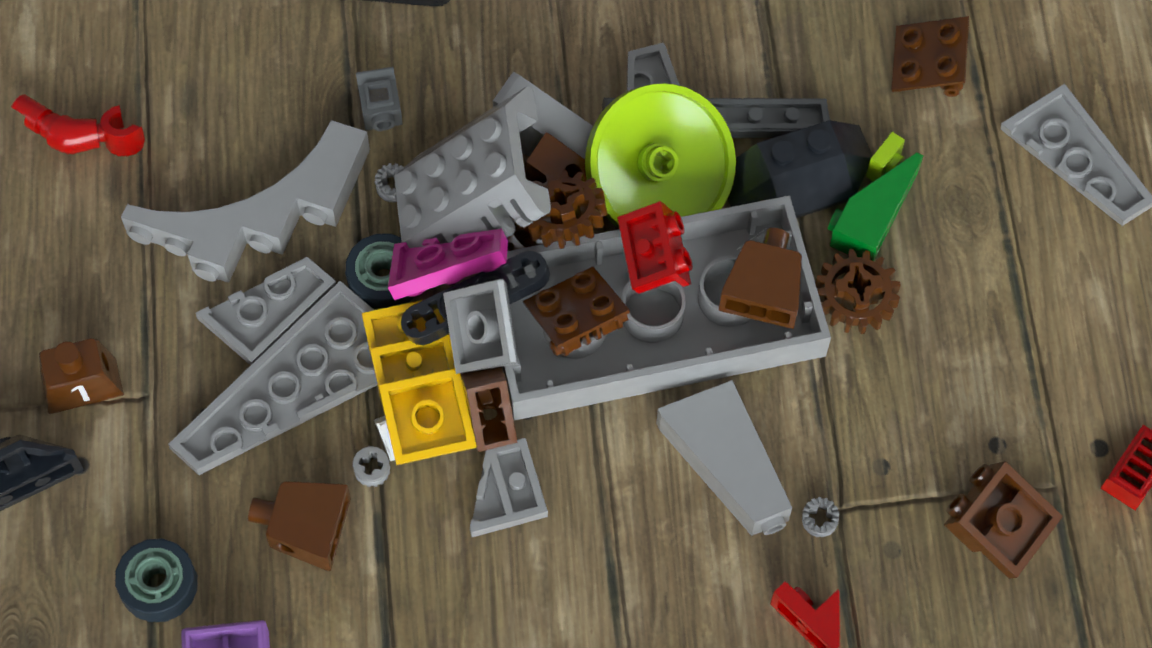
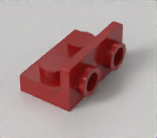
[617,201,693,294]

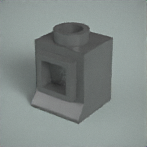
[356,67,403,131]

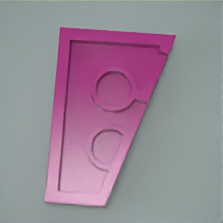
[388,228,508,300]

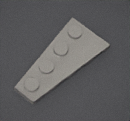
[1001,84,1152,226]

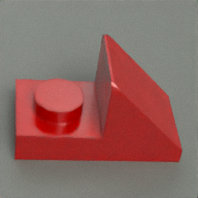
[770,581,840,648]

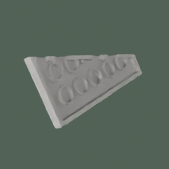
[168,281,377,475]

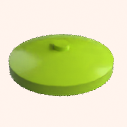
[585,83,736,228]

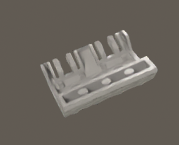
[394,86,551,248]

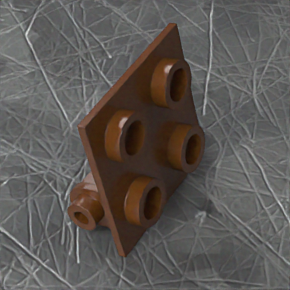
[891,16,969,97]
[523,266,630,356]

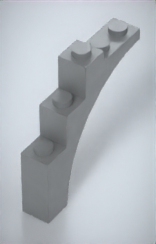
[121,120,370,283]

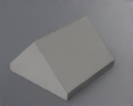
[443,279,519,374]

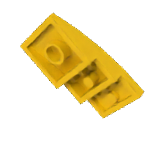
[362,300,477,466]

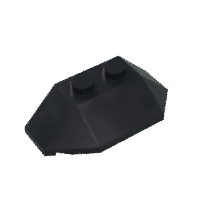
[727,120,873,218]
[0,434,84,511]

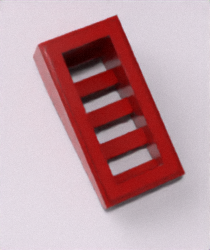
[1100,425,1152,511]

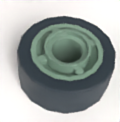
[345,234,415,310]
[115,538,198,622]

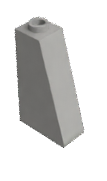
[493,72,593,159]
[656,380,792,536]

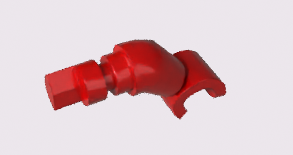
[11,94,145,157]

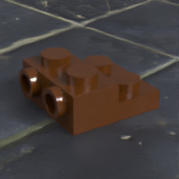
[944,461,1063,579]

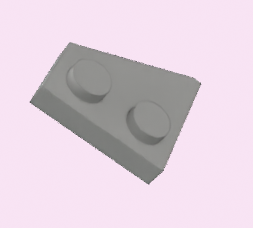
[470,438,548,537]

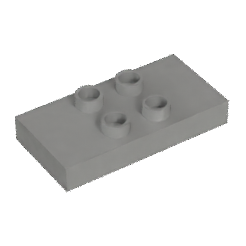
[480,196,831,421]

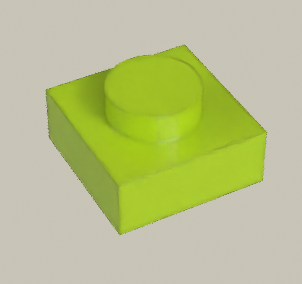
[866,132,905,182]

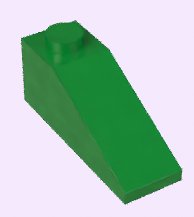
[827,153,924,261]

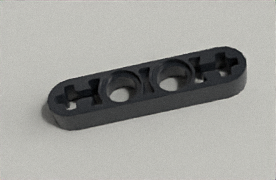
[401,251,550,345]

